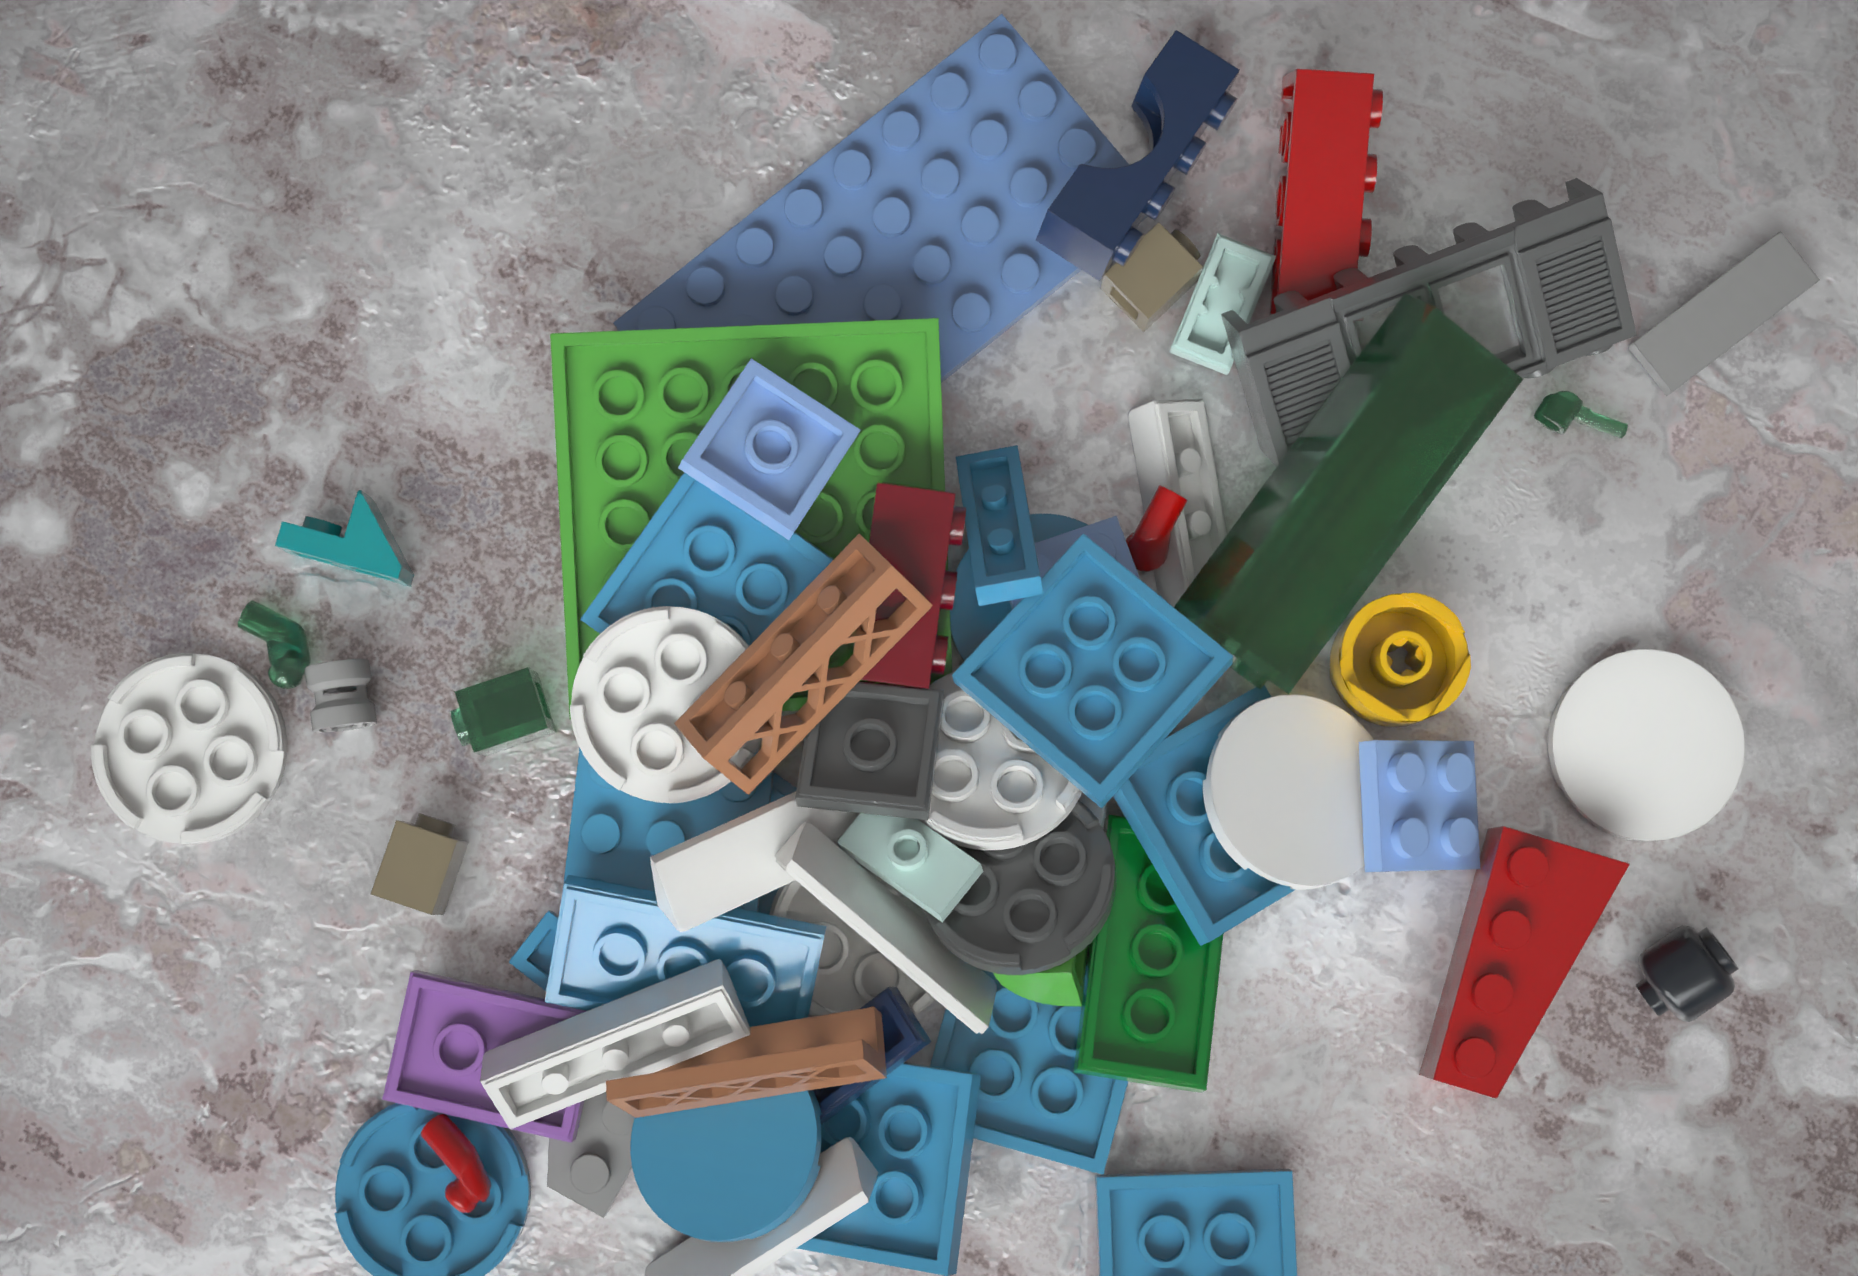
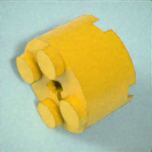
[1329,593,1471,727]

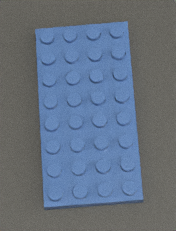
[613,14,1148,383]

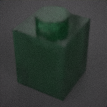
[451,667,557,757]

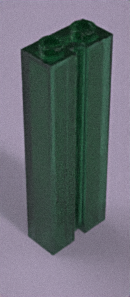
[1174,294,1523,694]

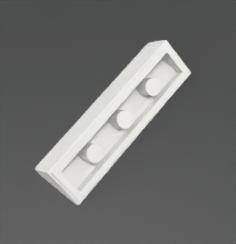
[1128,399,1246,649]
[650,792,860,932]
[775,822,997,1034]
[480,959,750,1129]
[645,1137,878,1276]

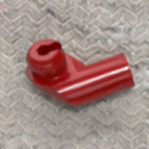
[1126,485,1188,572]
[421,1114,491,1213]

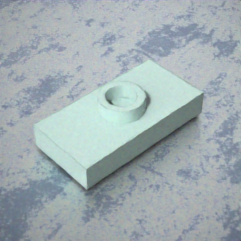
[1169,233,1276,375]
[837,813,983,923]

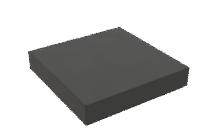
[795,682,944,820]

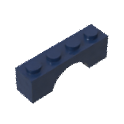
[1036,30,1240,281]

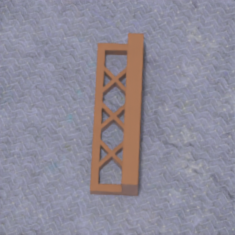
[674,534,933,795]
[606,1007,887,1118]

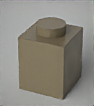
[1100,222,1203,332]
[370,813,469,915]

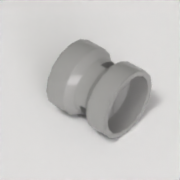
[304,659,377,733]

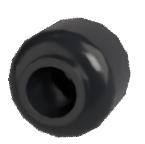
[1636,925,1739,1022]

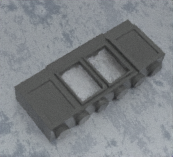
[1221,178,1637,472]

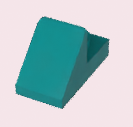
[275,490,414,587]

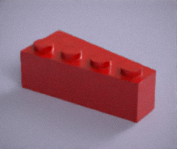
[1269,69,1383,321]
[1419,826,1630,1099]

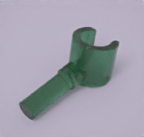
[1534,391,1628,439]

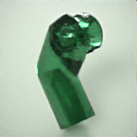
[237,600,311,689]

